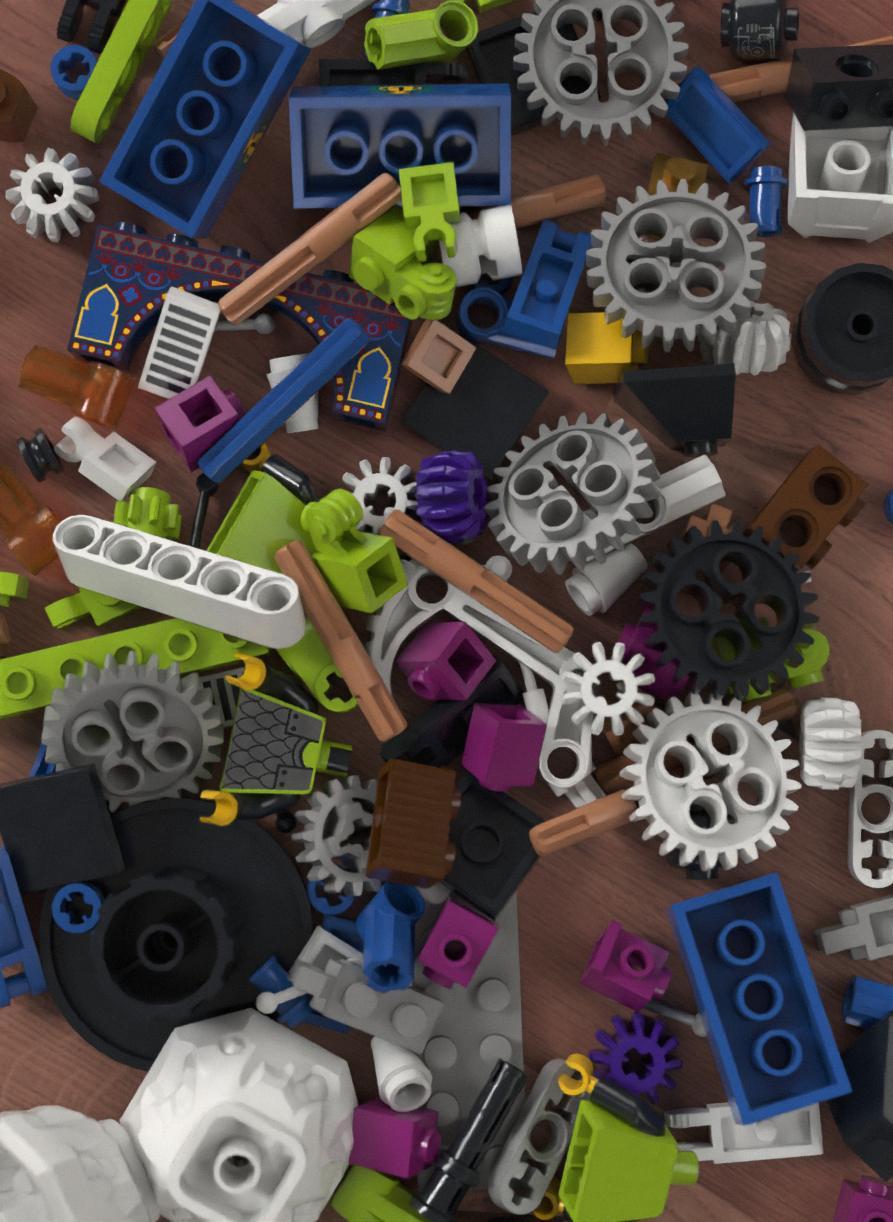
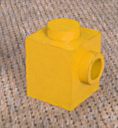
[565,312,648,384]

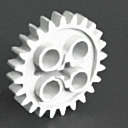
[620,691,801,871]

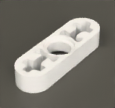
[847,730,893,888]

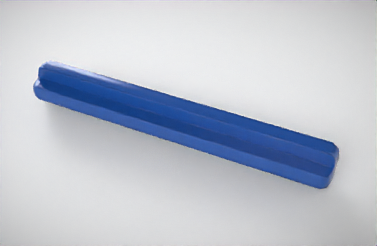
[198,318,370,483]

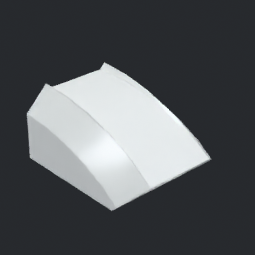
[788,112,893,243]

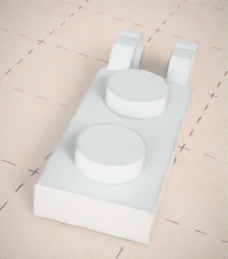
[664,1102,824,1164]

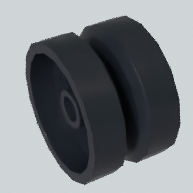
[791,263,893,395]

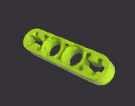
[70,0,174,144]

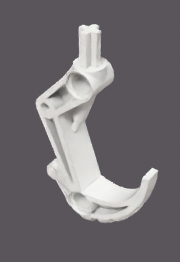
[365,556,607,808]

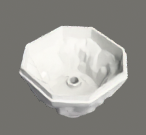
[119,1008,359,1222]
[0,1105,160,1222]

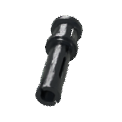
[409,1058,530,1222]

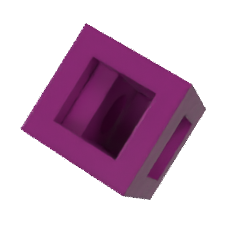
[155,376,245,473]
[579,920,672,1012]

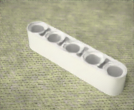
[53,515,306,649]

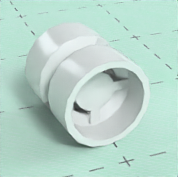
[439,204,523,287]

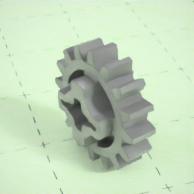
[292,776,381,896]

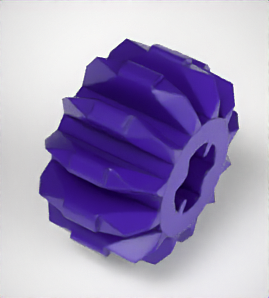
[414,450,490,543]
[588,1011,683,1105]

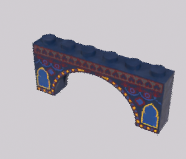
[67,221,413,431]

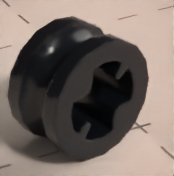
[17,428,64,483]

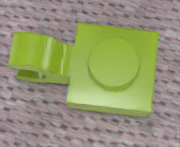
[45,586,142,630]

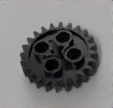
[636,520,819,701]

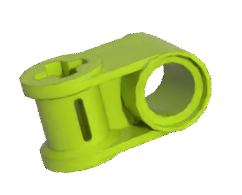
[275,616,359,713]

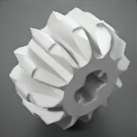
[6,148,100,243]
[698,300,792,376]
[342,457,418,535]
[561,642,655,736]
[798,697,862,790]

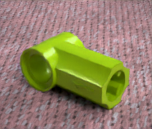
[364,0,478,70]
[330,1164,433,1222]

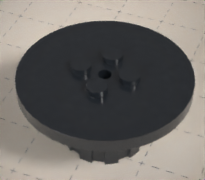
[39,798,314,1072]

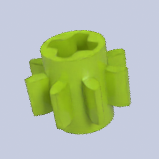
[113,487,182,540]

